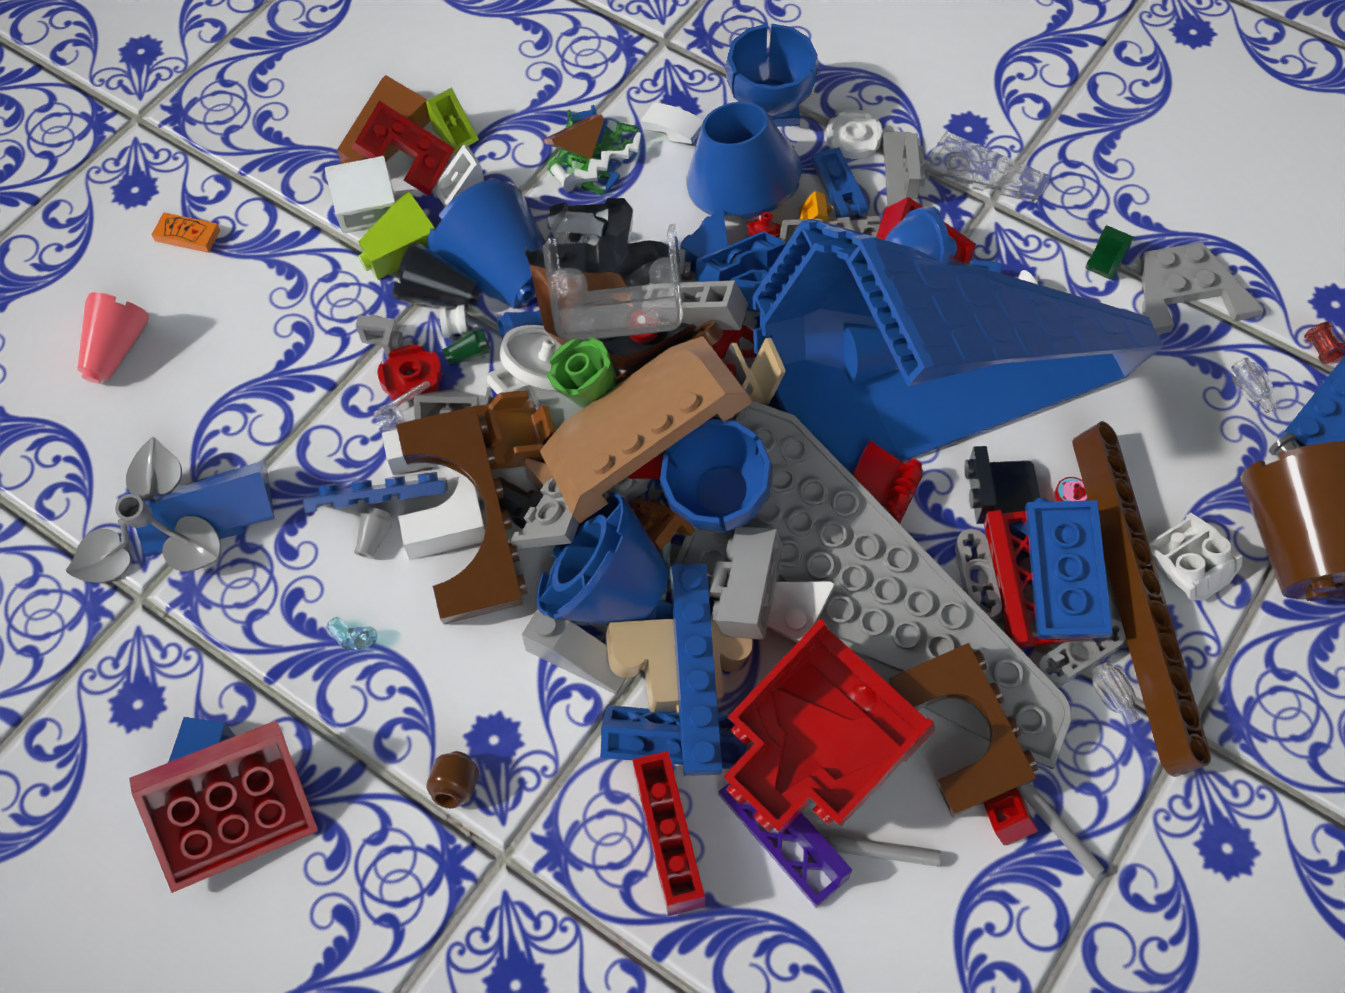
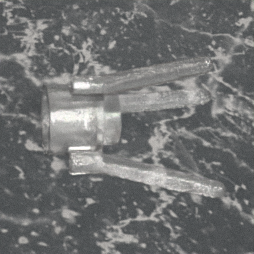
[373,381,430,434]

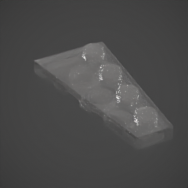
[921,131,1051,203]

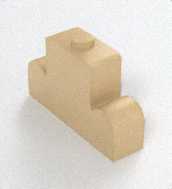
[606,616,752,715]

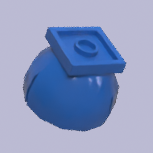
[725,23,819,127]
[660,419,774,534]

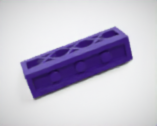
[718,783,852,908]

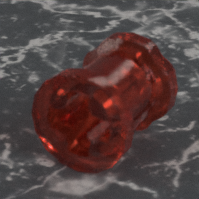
[1304,322,1345,364]

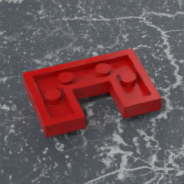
[352,100,455,196]

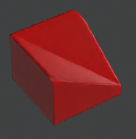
[983,788,1038,845]

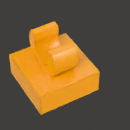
[798,191,834,221]

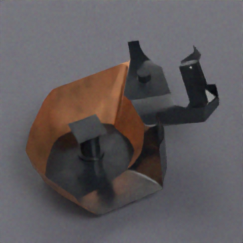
[525,198,694,370]

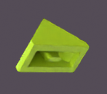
[426,87,479,153]

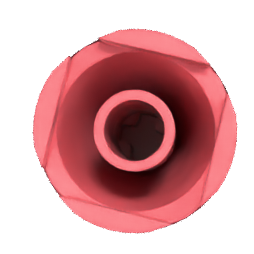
[77,292,149,384]

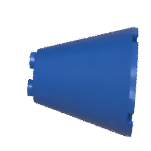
[426,179,547,309]

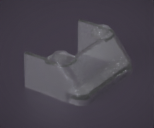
[543,224,684,341]

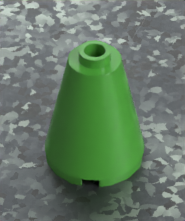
[547,337,617,408]

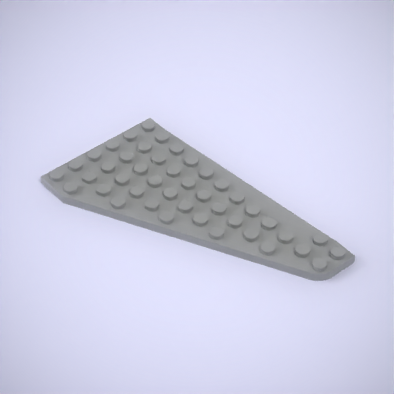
[668,401,1071,770]

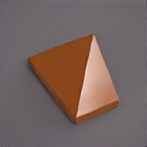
[544,114,604,159]

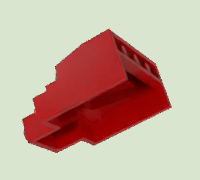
[723,619,936,833]

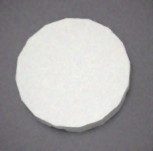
[826,109,883,159]

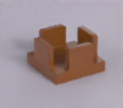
[476,391,556,470]

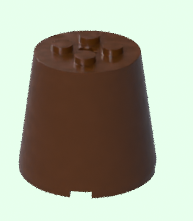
[1240,441,1345,601]

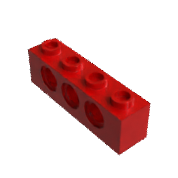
[632,751,705,916]

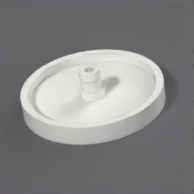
[500,325,562,391]

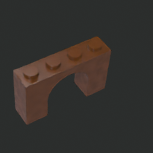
[889,643,1038,817]

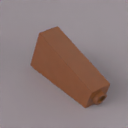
[337,75,430,164]

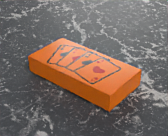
[151,212,220,253]

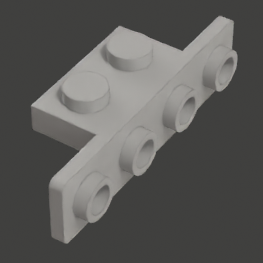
[883,132,926,207]

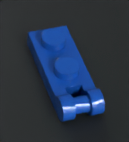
[811,147,868,219]

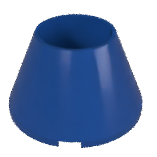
[686,102,803,219]
[536,492,669,625]

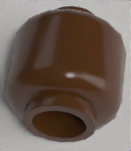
[426,751,479,809]

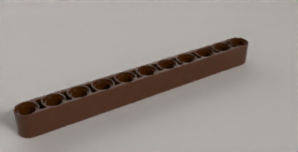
[1072,421,1211,777]

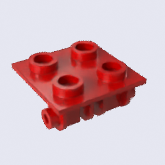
[852,440,923,524]

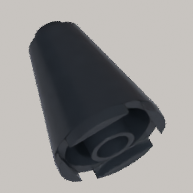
[392,242,482,311]

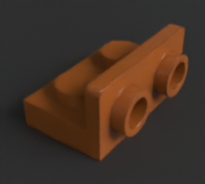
[630,497,695,550]

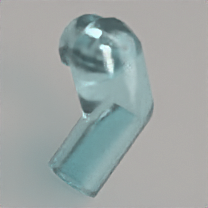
[326,617,378,651]

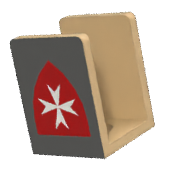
[723,338,786,405]

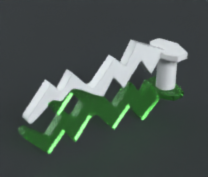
[547,122,641,193]

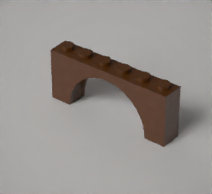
[396,406,528,624]

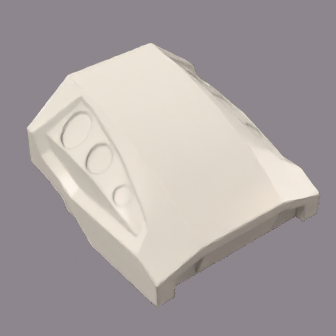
[1149,513,1242,601]

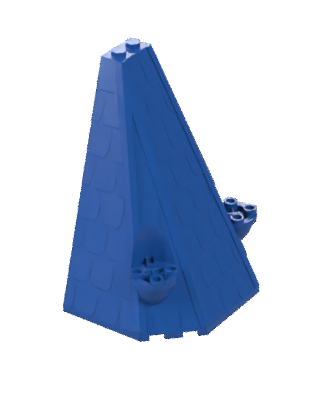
[752,206,1164,474]

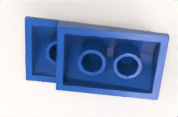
[136,460,275,557]

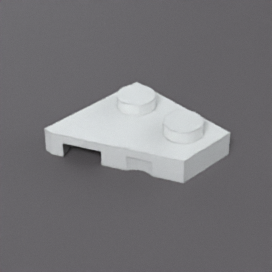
[767,581,835,642]

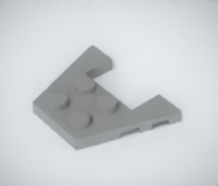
[1141,242,1263,334]

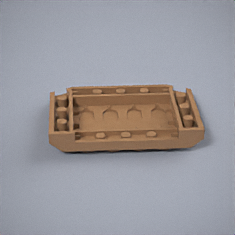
[540,336,753,524]

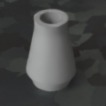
[354,507,392,559]

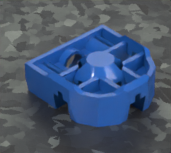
[695,231,787,312]

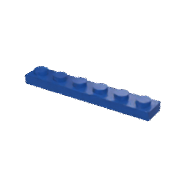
[670,564,722,776]

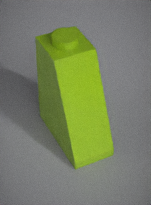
[358,191,436,280]

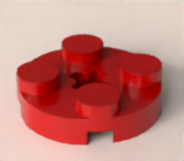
[377,345,442,403]

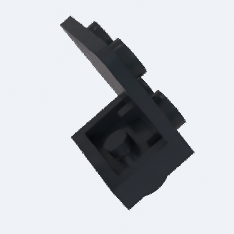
[964,446,1040,524]

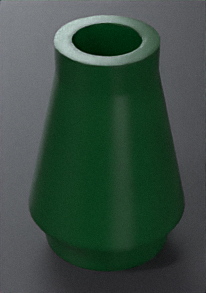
[442,329,492,366]

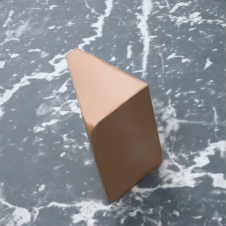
[524,458,553,495]

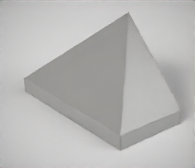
[414,389,479,420]

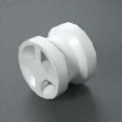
[439,305,469,338]

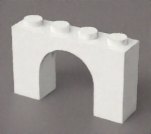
[382,429,487,560]

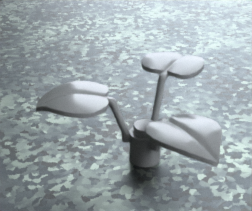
[66,437,221,583]

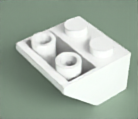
[325,156,396,233]

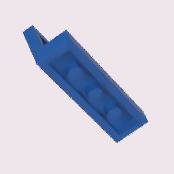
[600,705,746,769]

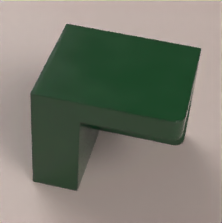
[1085,225,1134,281]

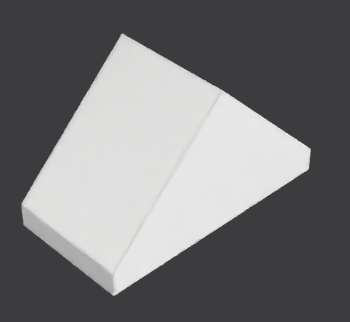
[433,144,484,207]

